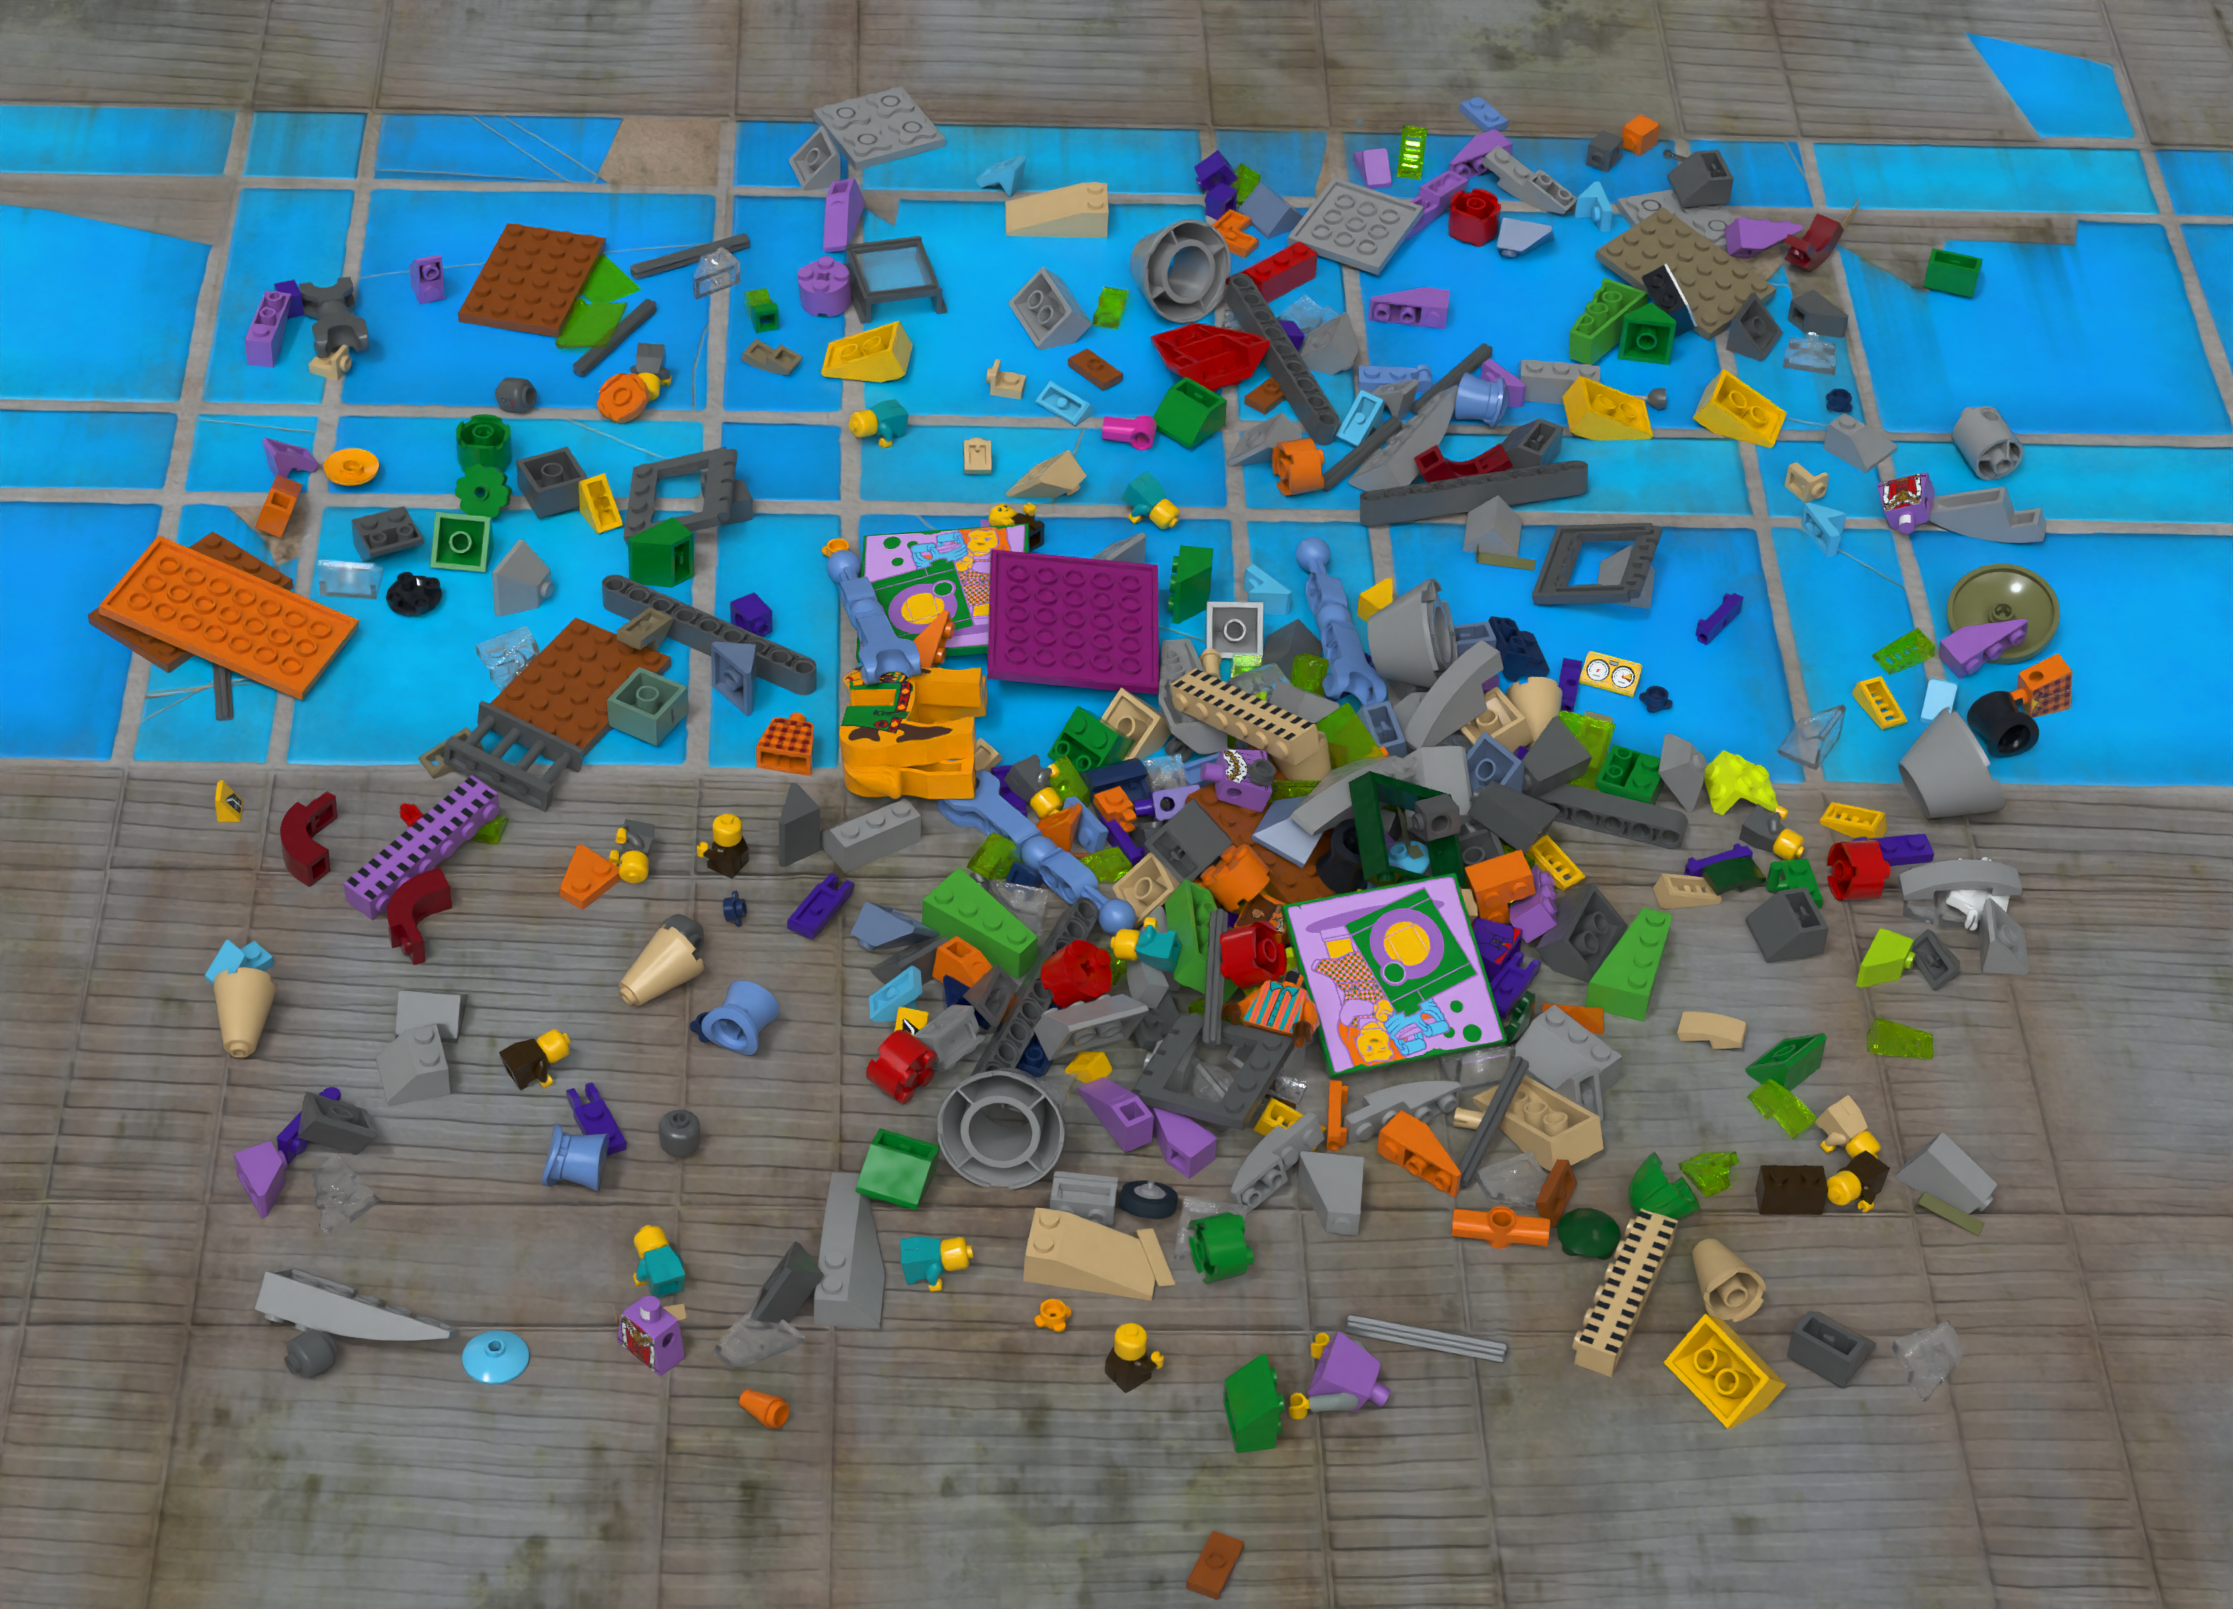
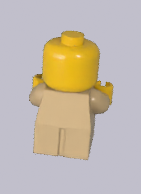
[1815,1095,1881,1159]

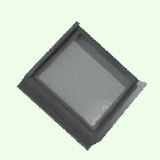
[843,236,947,324]

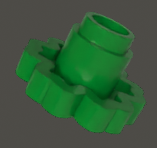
[455,464,512,518]

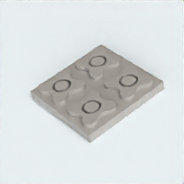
[813,86,945,171]
[1288,177,1424,275]
[1616,189,1734,252]

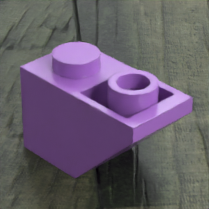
[409,254,445,304]

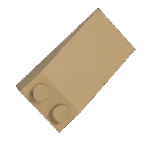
[1005,182,1109,238]
[1473,1075,1604,1172]
[1023,1207,1162,1301]

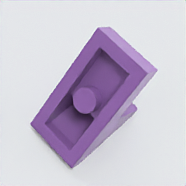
[1353,148,1392,189]
[1481,359,1527,407]
[262,437,319,478]

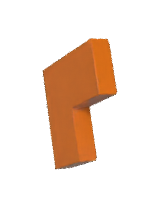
[1212,209,1259,258]

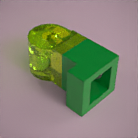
[744,288,779,333]

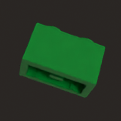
[1923,248,1983,298]
[1153,377,1227,449]
[628,517,694,587]
[1168,545,1214,624]
[1047,706,1135,776]
[1595,744,1665,805]
[855,1128,940,1210]
[1223,1354,1284,1453]

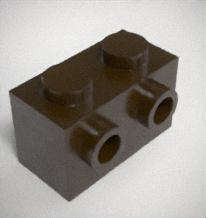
[1755,1165,1828,1215]

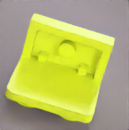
[1704,750,1778,816]

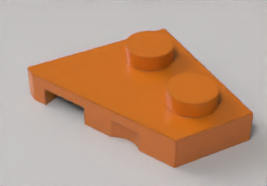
[560,844,621,910]

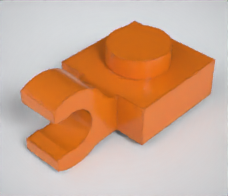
[1093,786,1137,833]

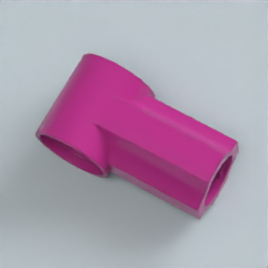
[1102,415,1157,450]

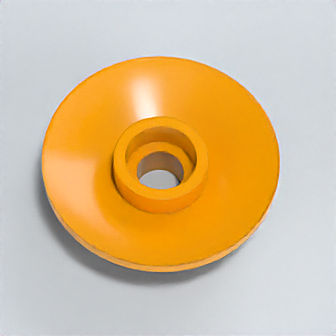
[324,448,379,486]

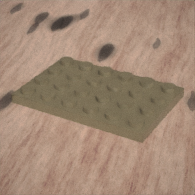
[1595,207,1776,341]

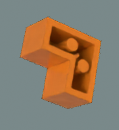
[1465,850,1536,924]

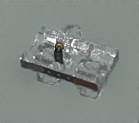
[1260,1065,1308,1110]

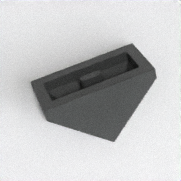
[1912,929,1960,991]
[963,964,1018,1028]

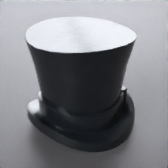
[1967,691,2039,758]
[1316,819,1367,894]

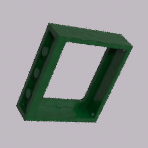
[1348,771,1468,889]

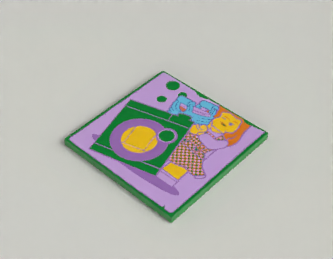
[856,523,1030,663]
[1280,873,1507,1079]

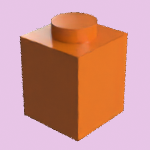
[1622,114,1660,157]

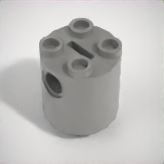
[1951,406,2024,481]

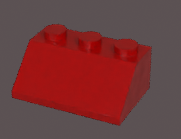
[1225,241,1318,304]

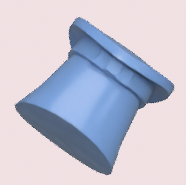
[1455,372,1509,428]
[701,980,780,1055]
[542,1123,609,1192]

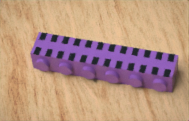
[344,775,500,920]

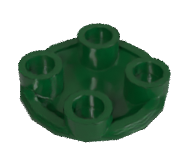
[1504,991,1536,1048]
[1557,1208,1621,1260]

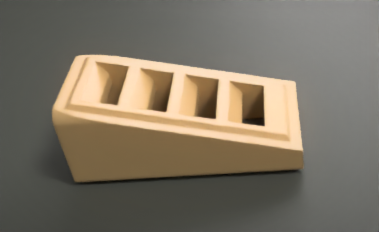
[1653,873,1722,909]

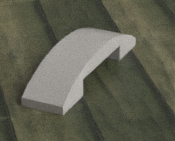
[1898,859,2022,900]

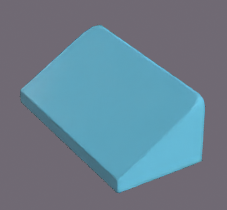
[1034,381,1095,427]

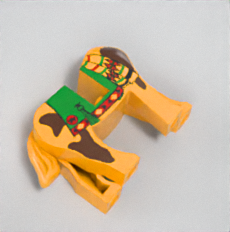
[839,665,988,799]

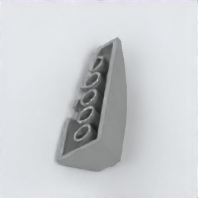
[1348,385,1458,491]
[1158,638,1227,755]
[1290,755,1417,836]
[814,1172,885,1329]
[255,1266,460,1341]

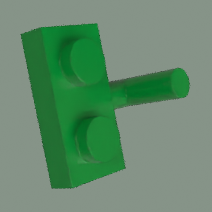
[1766,859,1823,909]

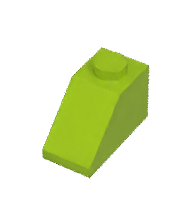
[1856,927,1916,988]

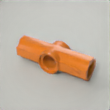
[1451,1206,1550,1249]

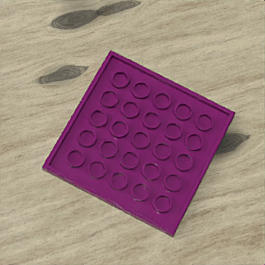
[987,549,1159,694]

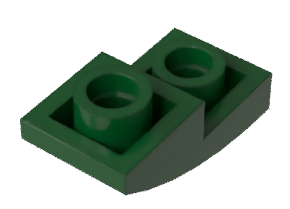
[1701,857,1766,896]

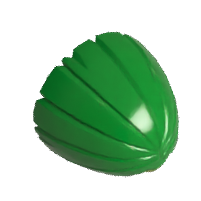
[1628,1151,1700,1220]

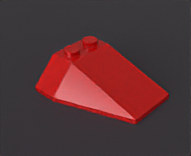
[1150,323,1270,392]

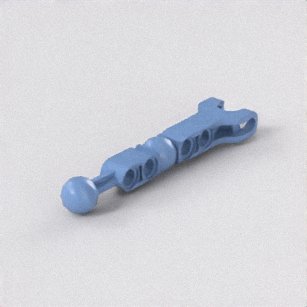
[1296,537,1387,707]
[827,550,922,685]
[936,769,1136,936]

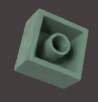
[607,667,688,746]

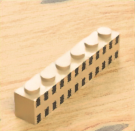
[1170,668,1320,766]
[1572,1208,1678,1377]

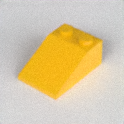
[821,321,913,382]
[1693,369,1787,448]
[1562,375,1653,441]

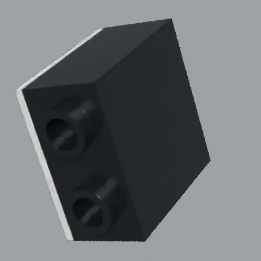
[1641,264,1697,338]

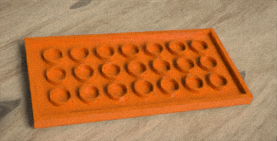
[99,535,359,700]

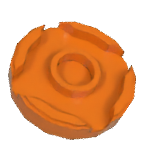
[597,373,649,423]

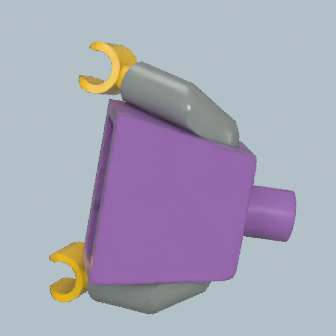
[1288,1331,1391,1420]

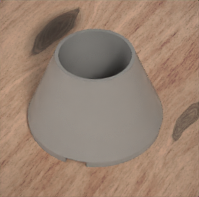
[1130,219,1231,323]
[1368,578,1458,689]
[1898,707,2005,819]
[937,1068,1065,1189]

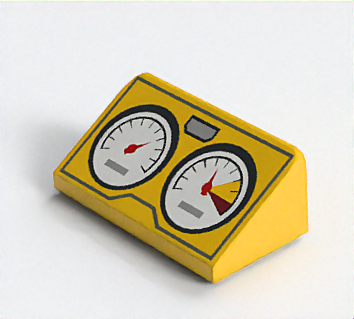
[1579,651,1643,697]

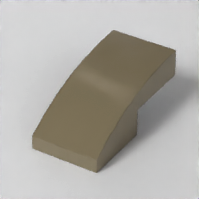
[741,339,803,375]

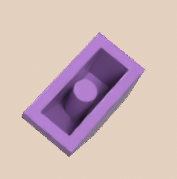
[234,1141,288,1218]

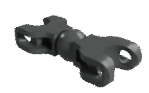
[299,277,370,357]

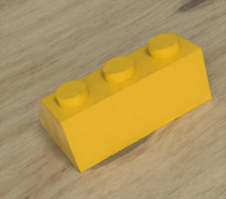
[1663,1313,1787,1429]

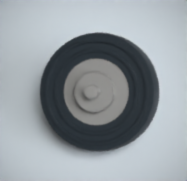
[1120,1180,1178,1219]

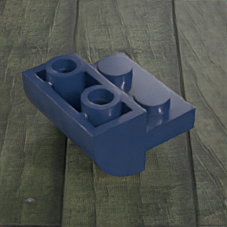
[1488,616,1550,682]
[1077,758,1151,820]

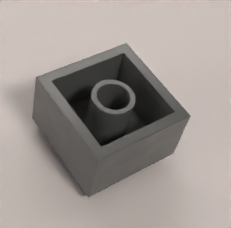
[516,447,588,518]

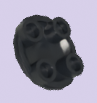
[386,572,442,616]

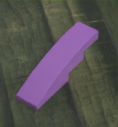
[1405,170,1469,241]

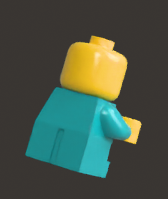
[848,399,909,449]
[1121,471,1180,530]
[1111,917,1182,972]
[633,1225,685,1298]
[900,1236,974,1292]

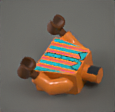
[1221,971,1319,1049]

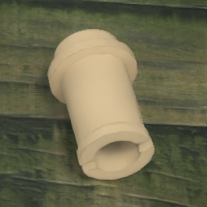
[1199,648,1222,680]
[1453,1107,1486,1130]

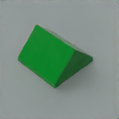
[1618,302,1676,365]
[430,512,494,573]
[1745,1033,1827,1098]

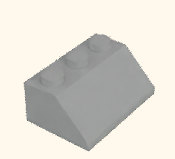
[1008,266,1092,350]
[1518,360,1600,404]
[1402,746,1473,841]
[820,798,921,873]
[1034,994,1149,1061]
[1508,1005,1622,1093]

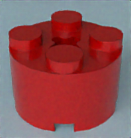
[1448,189,1501,247]
[1827,840,1891,901]
[1219,920,1287,989]
[1041,939,1112,1009]
[866,1029,937,1105]

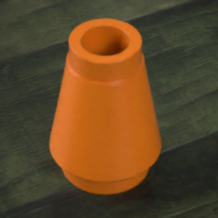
[739,1389,790,1429]

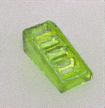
[1397,125,1428,180]
[1872,627,1935,675]
[1867,1017,1934,1060]

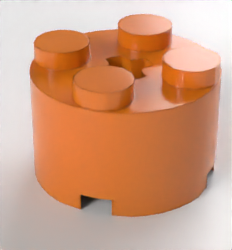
[1272,438,1325,496]
[1200,843,1273,912]

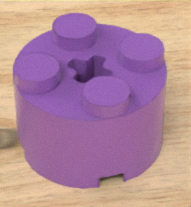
[798,256,852,317]

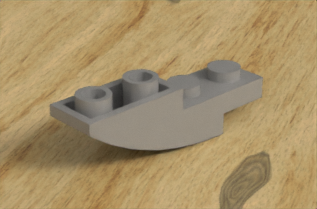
[1481,145,1577,214]
[1343,1081,1461,1146]
[1231,1112,1325,1217]

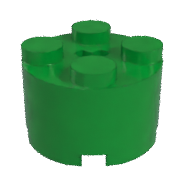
[456,414,512,473]
[1188,1211,1254,1284]

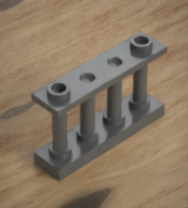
[444,701,584,812]

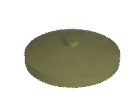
[1946,563,2060,664]

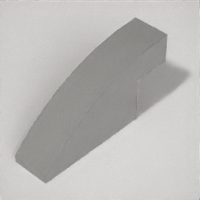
[1929,486,2047,543]
[1403,640,1503,750]
[1127,906,1181,1008]

